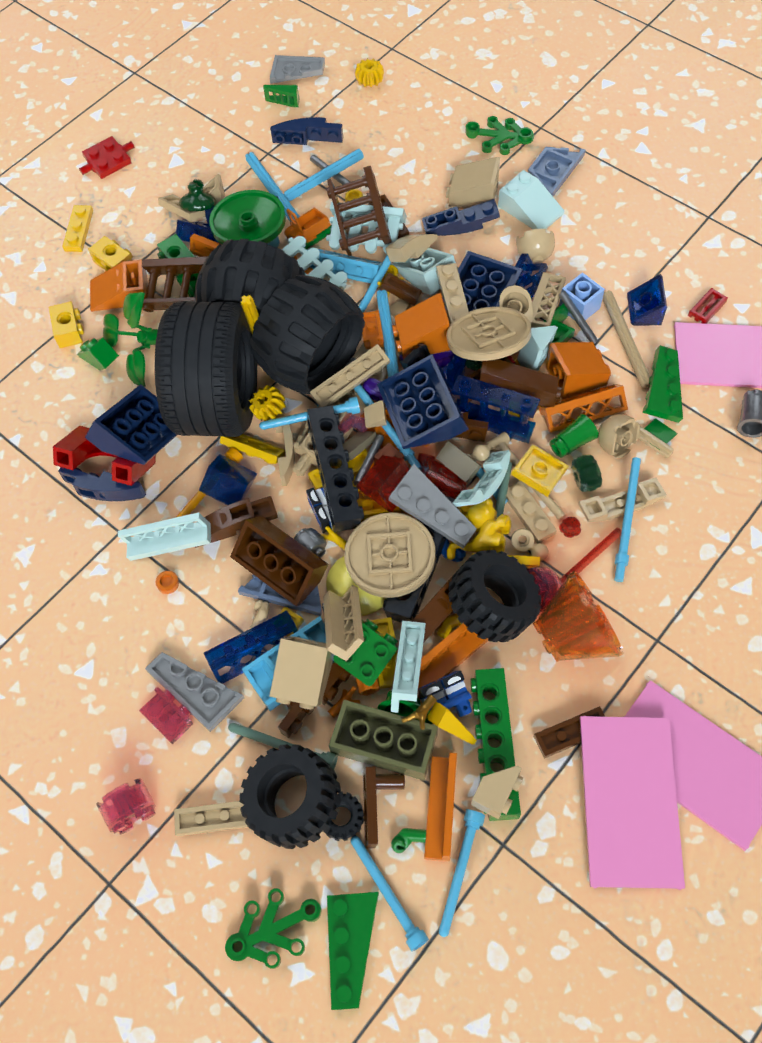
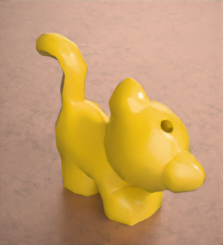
[447,498,511,560]

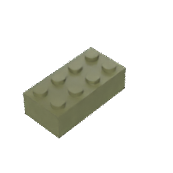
[329,700,438,781]

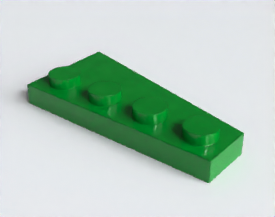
[642,345,683,423]
[327,892,379,1010]

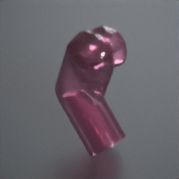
[338,415,368,434]

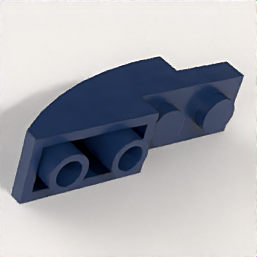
[270,117,344,145]
[422,199,500,236]
[58,467,146,501]

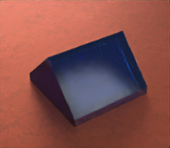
[627,274,667,326]
[199,454,257,506]

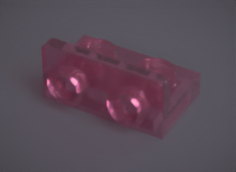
[139,687,193,745]

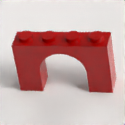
[53,426,156,486]

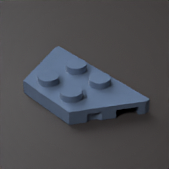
[528,147,586,196]
[238,575,322,616]

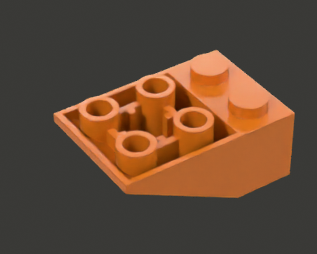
[90,259,148,312]

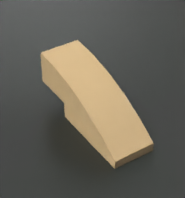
[385,234,438,262]

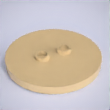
[446,307,531,361]
[344,513,436,598]

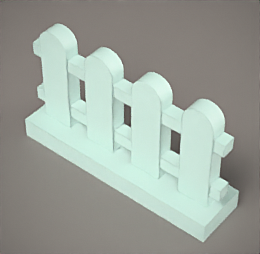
[326,202,407,255]
[282,236,347,290]

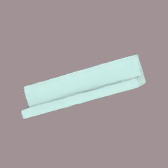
[118,512,211,561]
[391,621,426,713]

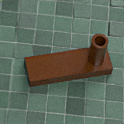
[363,767,405,849]

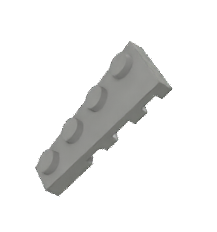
[389,464,477,549]
[145,652,244,732]

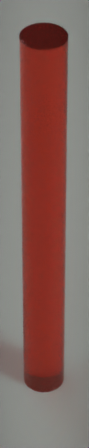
[555,527,622,590]

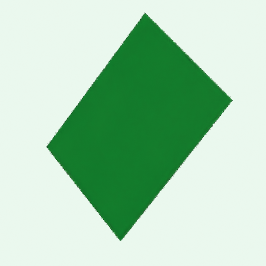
[644,418,678,450]

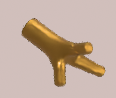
[401,695,437,730]

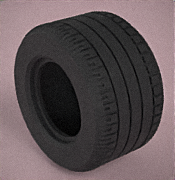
[154,301,257,437]

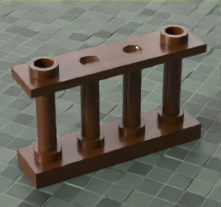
[326,165,392,256]
[142,256,208,313]

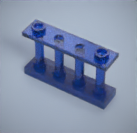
[451,374,540,444]

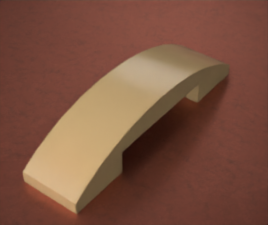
[275,411,295,487]
[578,477,667,522]

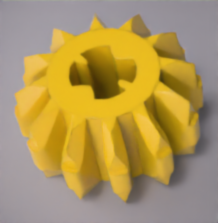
[355,58,384,88]
[249,385,286,421]

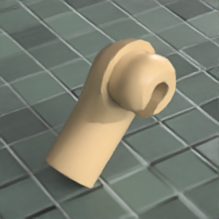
[249,600,270,633]

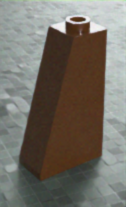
[479,359,562,407]

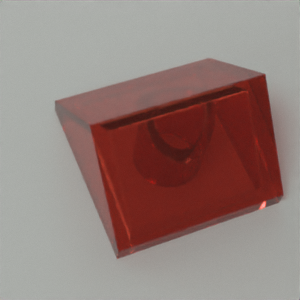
[356,455,410,513]
[421,456,467,499]

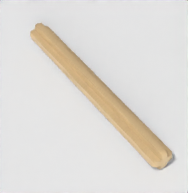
[603,290,650,389]

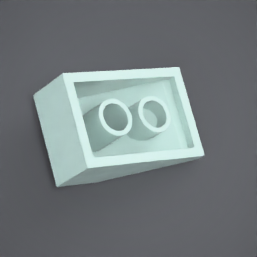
[498,170,565,229]
[391,248,458,295]

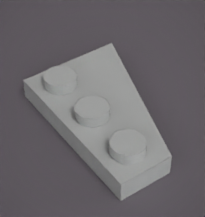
[270,55,325,84]

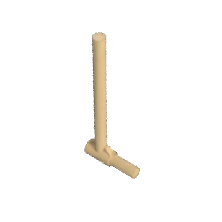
[470,432,566,521]

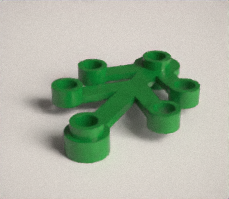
[465,116,534,155]
[225,888,322,969]

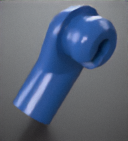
[442,539,466,562]

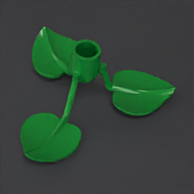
[103,292,158,387]

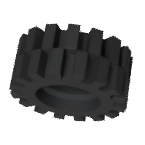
[323,791,364,841]

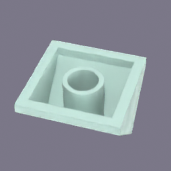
[517,326,558,371]

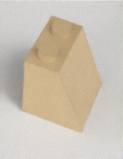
[446,157,500,208]
[269,636,334,709]

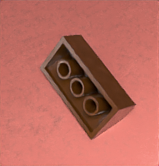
[230,516,329,607]

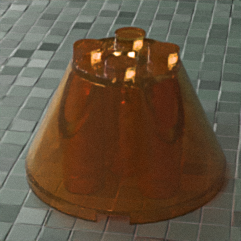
[533,571,624,662]

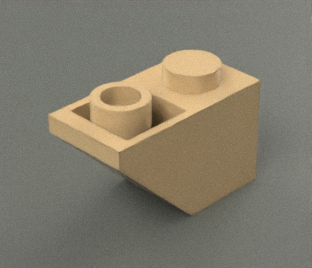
[471,766,523,819]

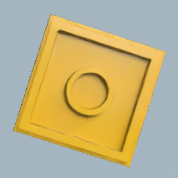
[511,444,569,497]

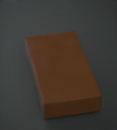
[380,272,422,306]

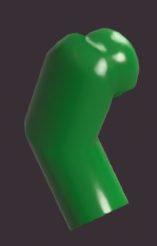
[391,828,426,854]

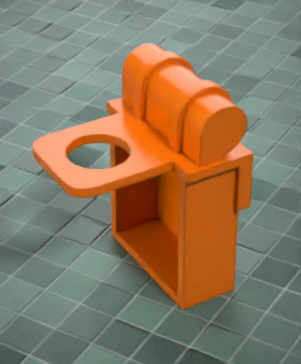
[284,207,331,243]

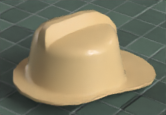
[499,285,533,323]

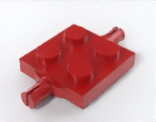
[79,136,135,179]

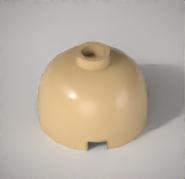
[516,229,555,265]
[598,414,640,458]

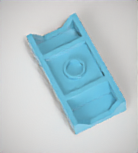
[242,616,334,711]

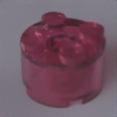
[96,778,156,835]

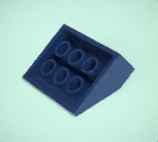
[442,251,523,317]
[377,354,469,449]
[85,384,178,465]

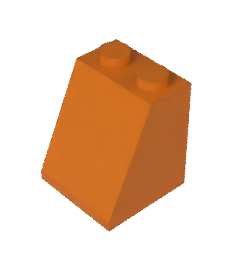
[392,293,451,359]
[546,342,611,399]

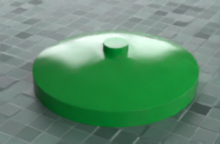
[209,190,286,244]

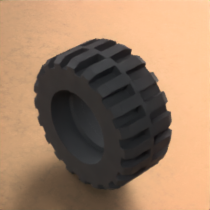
[449,550,541,642]
[239,744,341,849]

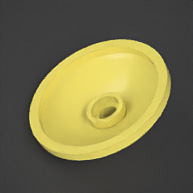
[326,556,385,616]

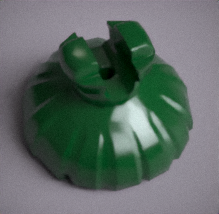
[179,179,215,211]

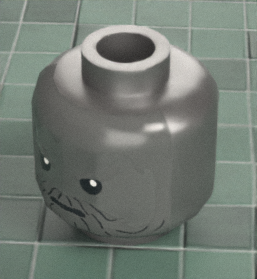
[294,528,327,558]

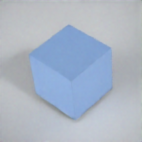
[559,272,605,320]

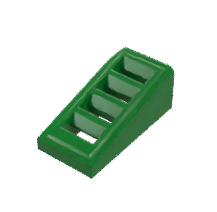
[263,85,300,107]

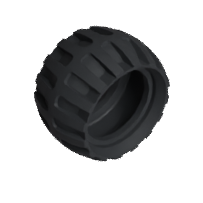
[195,239,305,315]
[250,275,365,395]

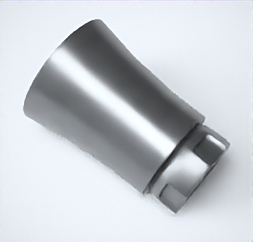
[737,389,762,438]

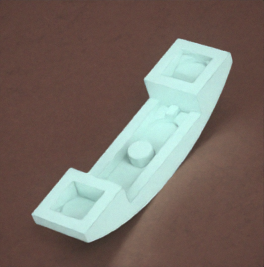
[452,450,511,507]

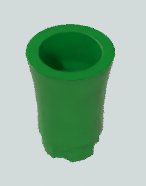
[549,414,599,458]

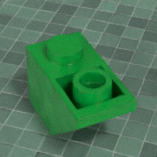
[77,337,119,370]

